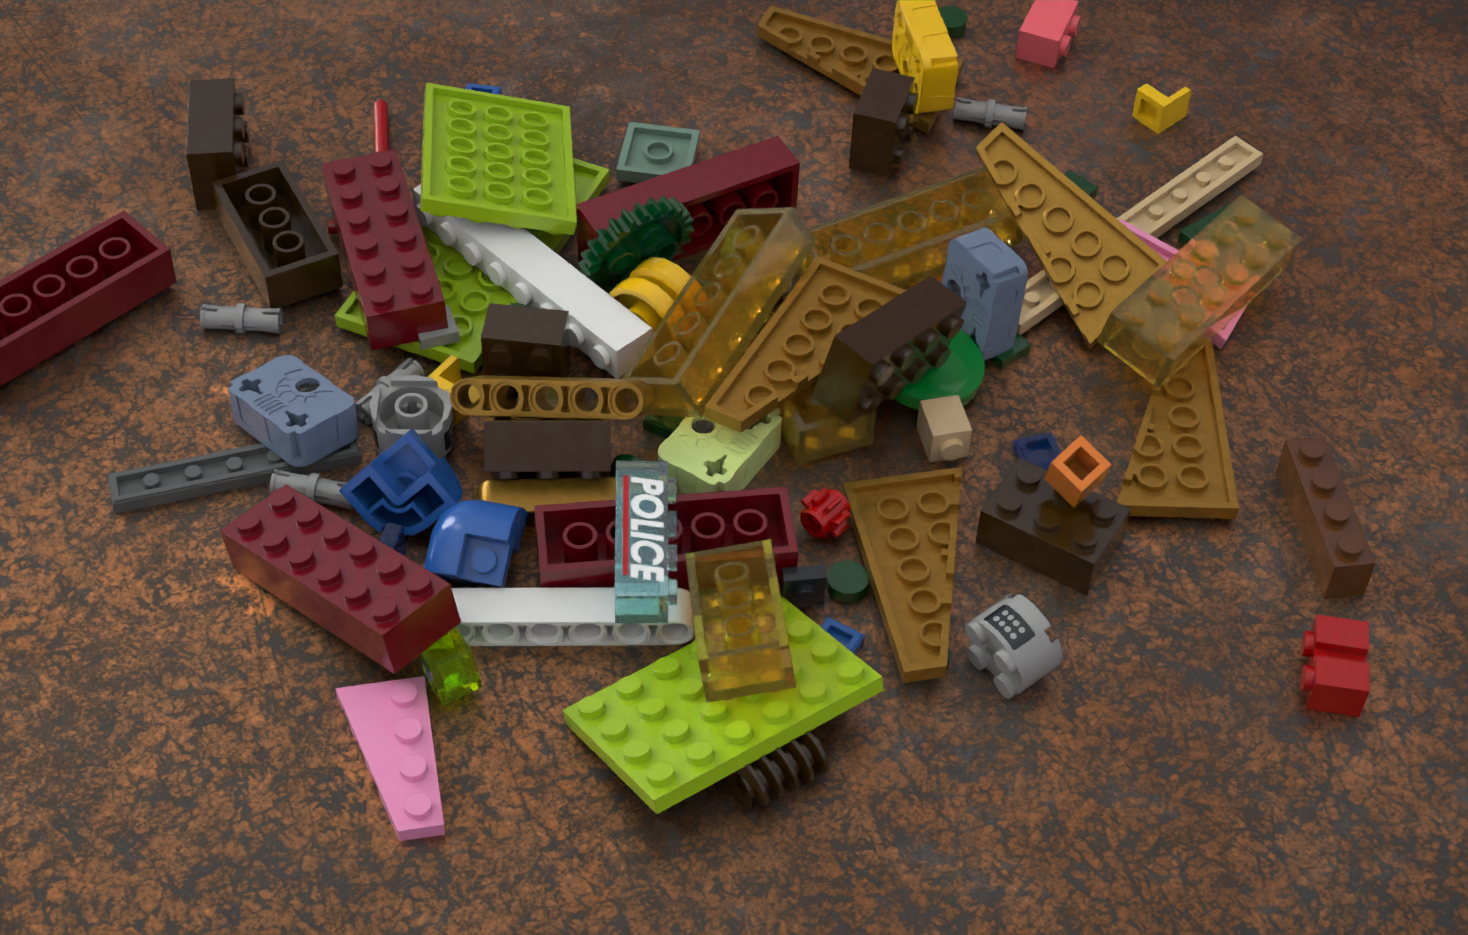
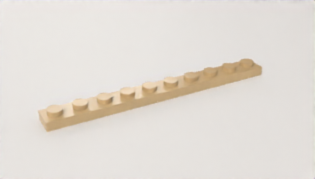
[1017,136,1263,335]

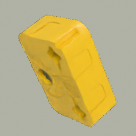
[892,0,958,114]

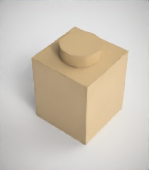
[916,395,972,463]

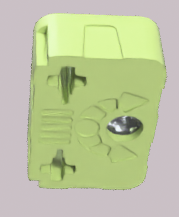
[658,384,782,495]

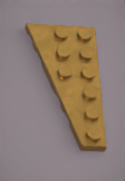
[757,5,964,134]
[976,122,1170,349]
[705,256,906,433]
[1117,329,1239,519]
[842,467,962,683]

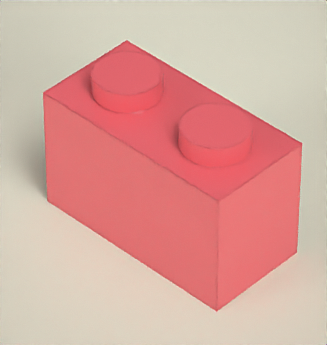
[1015,0,1081,68]

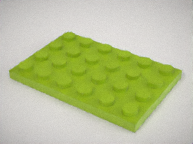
[420,83,577,235]
[562,596,884,814]

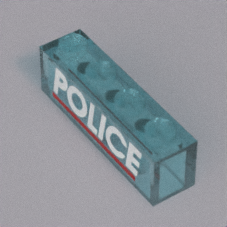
[615,461,677,623]

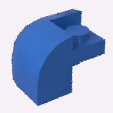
[339,428,463,536]
[424,500,528,588]

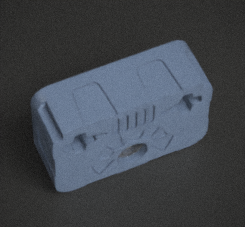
[942,227,1028,361]
[228,355,359,467]

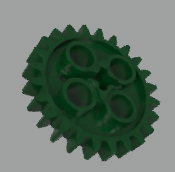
[578,196,694,294]

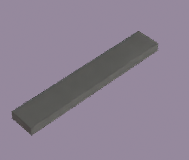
[107,439,362,514]

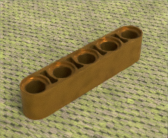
[450,375,655,420]
[475,477,679,535]

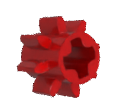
[800,487,851,540]

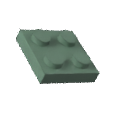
[616,122,700,183]

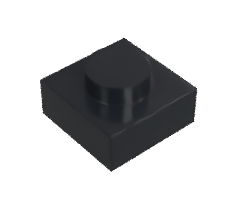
[780,564,827,607]

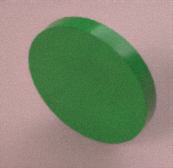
[894,329,985,410]

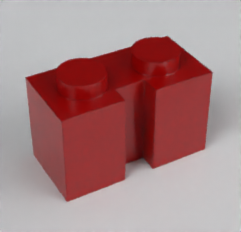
[1300,614,1370,717]

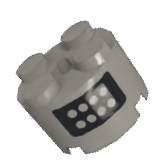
[370,375,455,459]
[965,593,1063,699]

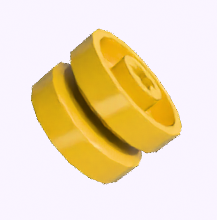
[609,257,707,359]

